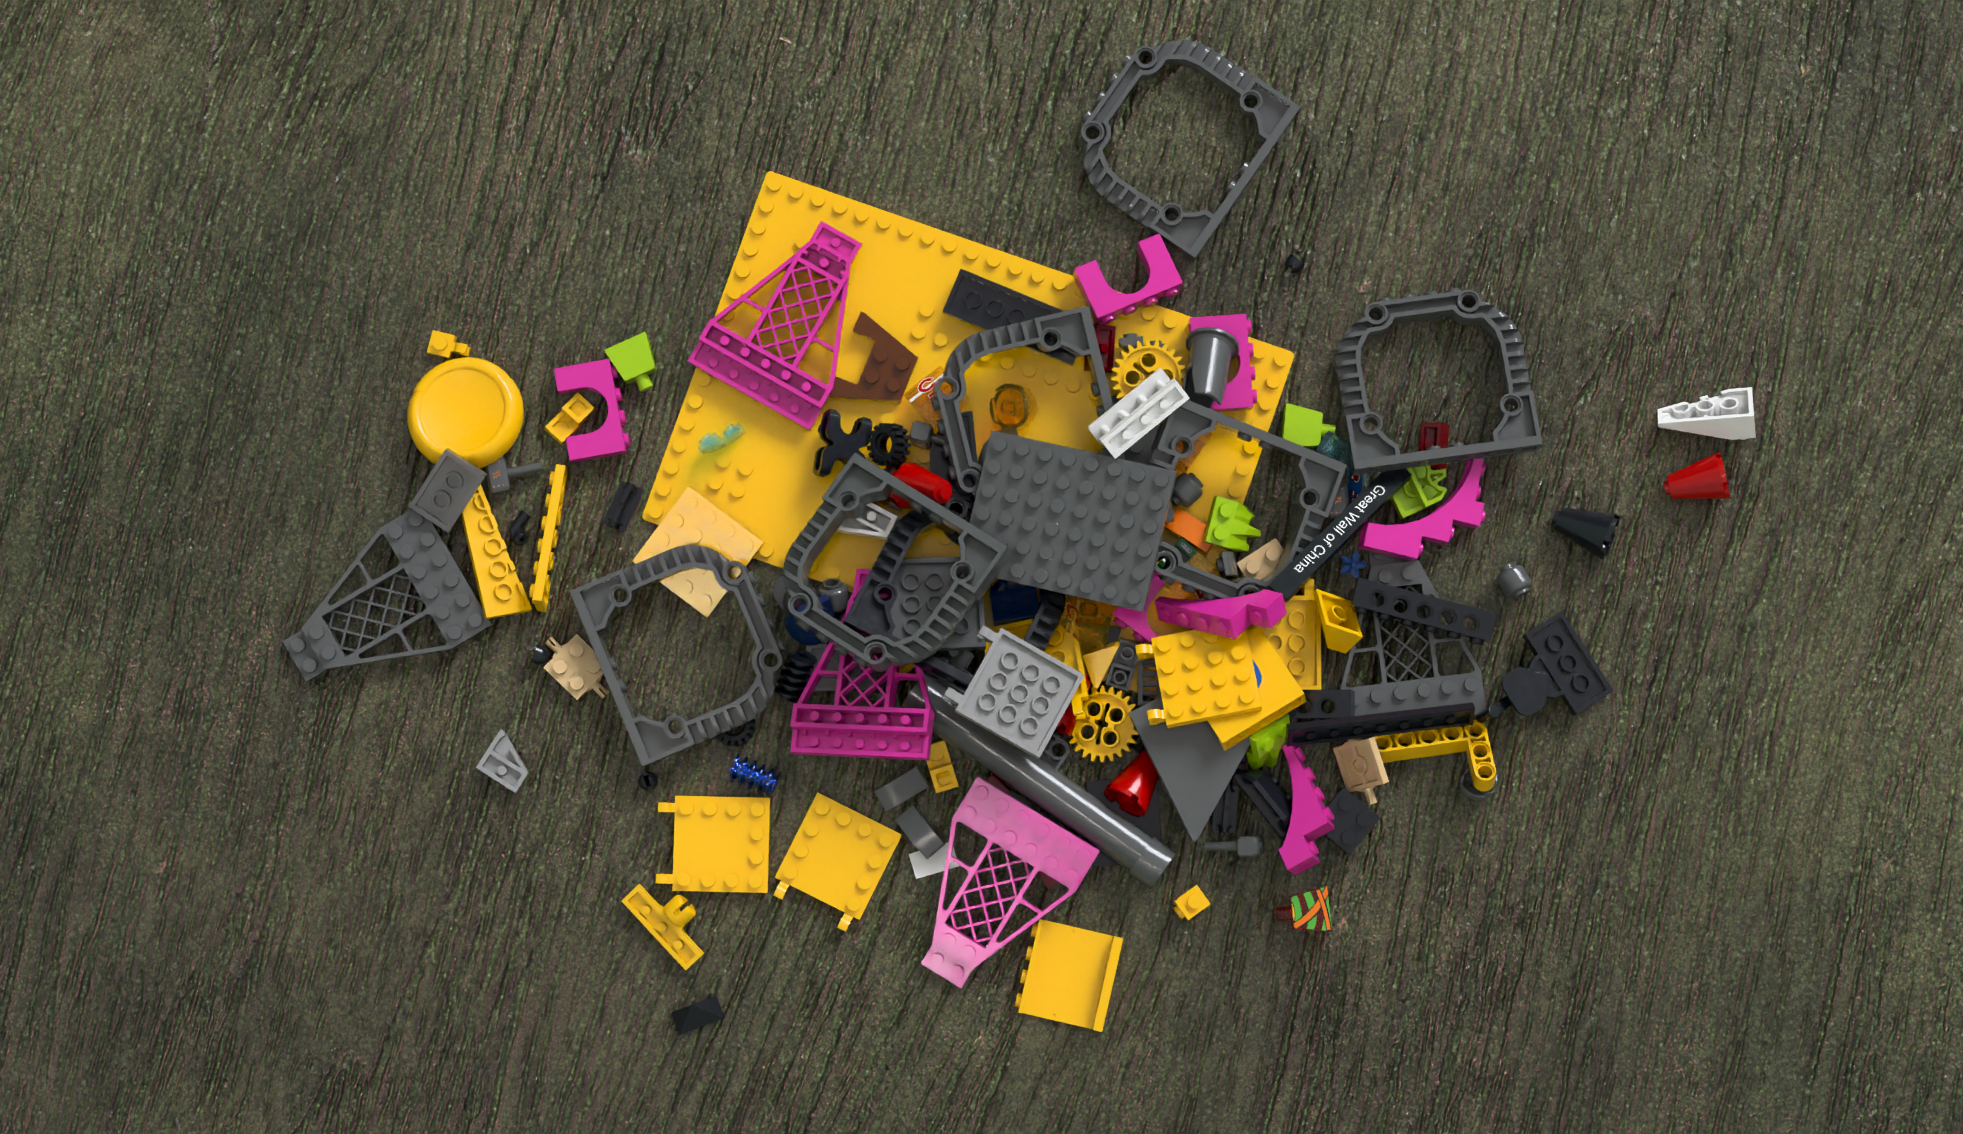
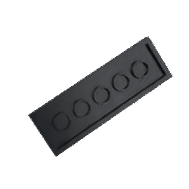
[943,269,1076,366]

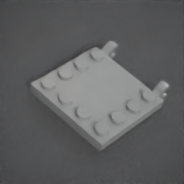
[942,625,1085,759]

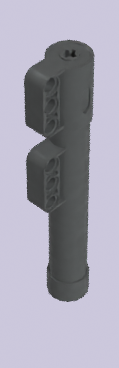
[900,656,1176,889]

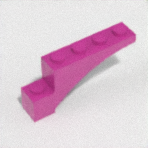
[1154,589,1287,639]
[1278,745,1335,876]

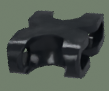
[813,409,872,477]

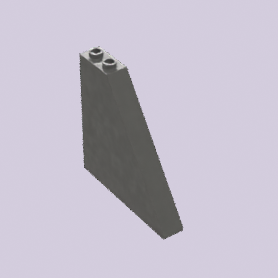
[1128,697,1253,842]

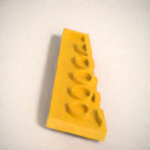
[529,464,568,612]
[461,484,532,620]

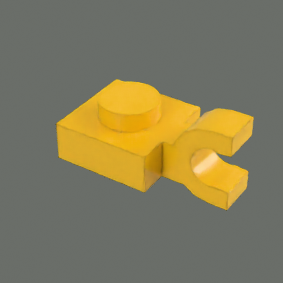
[427,330,471,359]

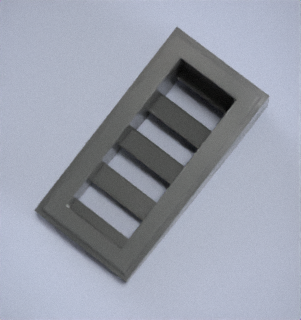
[1138,659,1161,708]

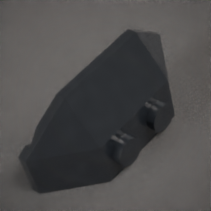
[1232,768,1293,842]

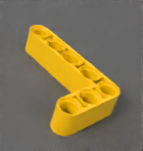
[1374,720,1496,791]

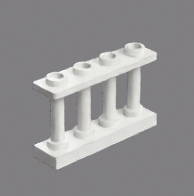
[1088,368,1190,459]

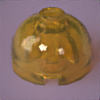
[990,384,1037,430]

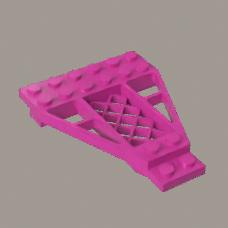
[688,221,862,431]
[790,569,935,761]
[921,776,1100,988]

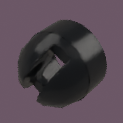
[1285,254,1306,274]
[531,644,549,664]
[638,772,658,791]

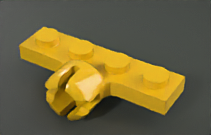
[622,884,704,971]

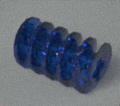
[729,753,782,798]

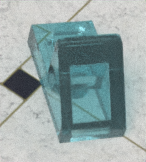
[1316,431,1351,474]

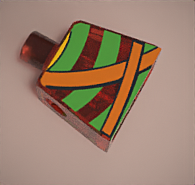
[1275,886,1332,932]

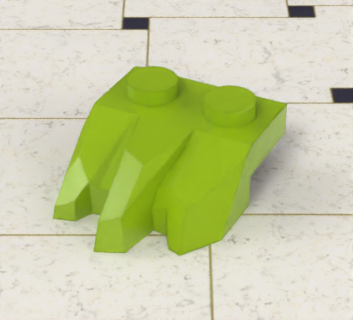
[1391,465,1447,520]
[1202,496,1261,552]
[1246,714,1290,770]

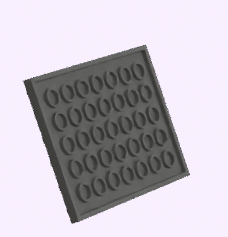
[970,431,1177,612]

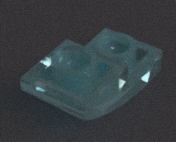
[698,422,746,454]

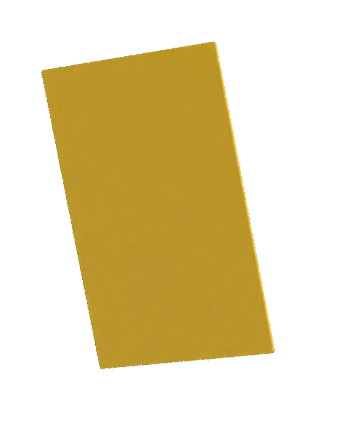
[642,171,1294,699]

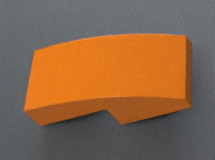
[1165,507,1213,554]

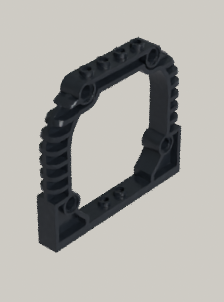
[843,497,1065,691]

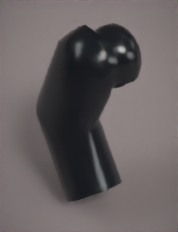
[509,510,531,546]

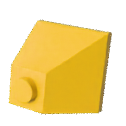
[1313,589,1363,654]

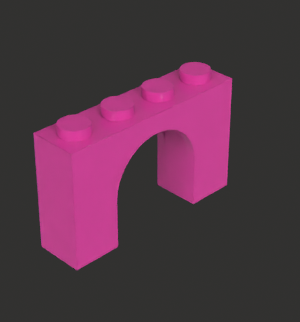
[1073,234,1183,325]
[1188,314,1257,412]
[554,359,630,463]
[1112,573,1195,645]

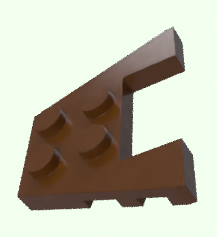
[830,311,918,402]

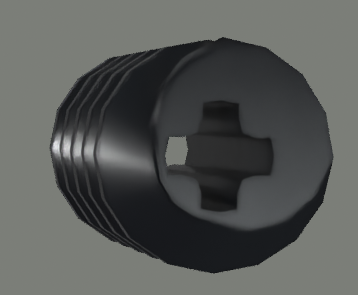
[774,650,817,703]

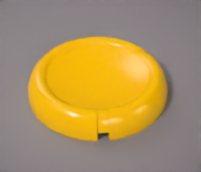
[407,357,524,469]

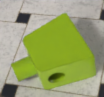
[604,332,657,392]
[1281,403,1336,449]

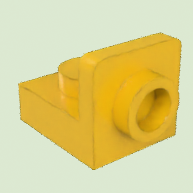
[1173,885,1210,921]

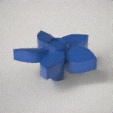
[1340,551,1367,579]

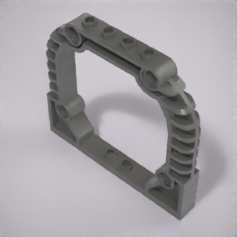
[1081,40,1301,262]
[1336,288,1543,476]
[931,306,1126,498]
[1148,400,1347,600]
[783,453,1012,672]
[570,545,785,766]

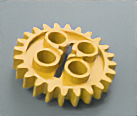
[1111,339,1186,399]
[1069,685,1138,763]

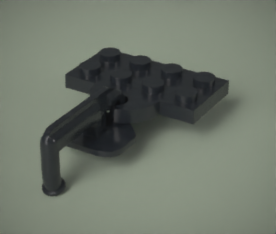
[1476,611,1613,723]

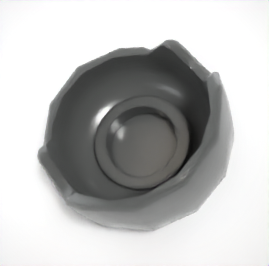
[1459,766,1498,802]

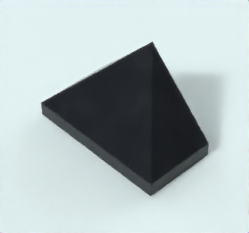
[671,996,724,1035]

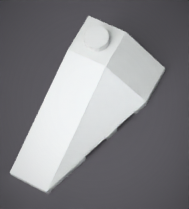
[1657,387,1756,440]

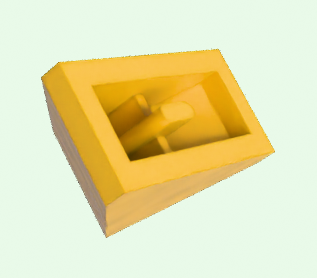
[1082,641,1120,689]

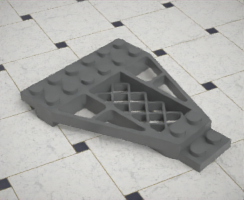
[283,509,493,682]
[1339,551,1486,720]

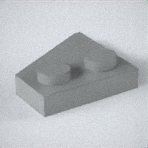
[476,729,529,793]

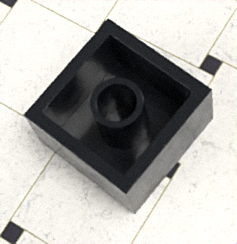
[1324,787,1380,855]

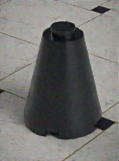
[1552,507,1621,560]

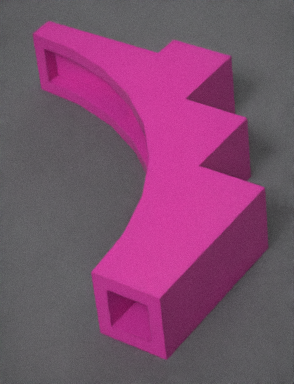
[1357,458,1486,561]

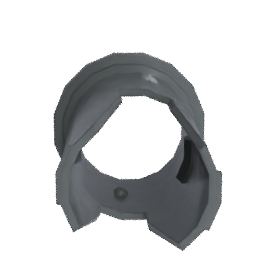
[1182,327,1239,409]

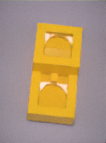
[545,392,595,445]
[926,739,959,793]

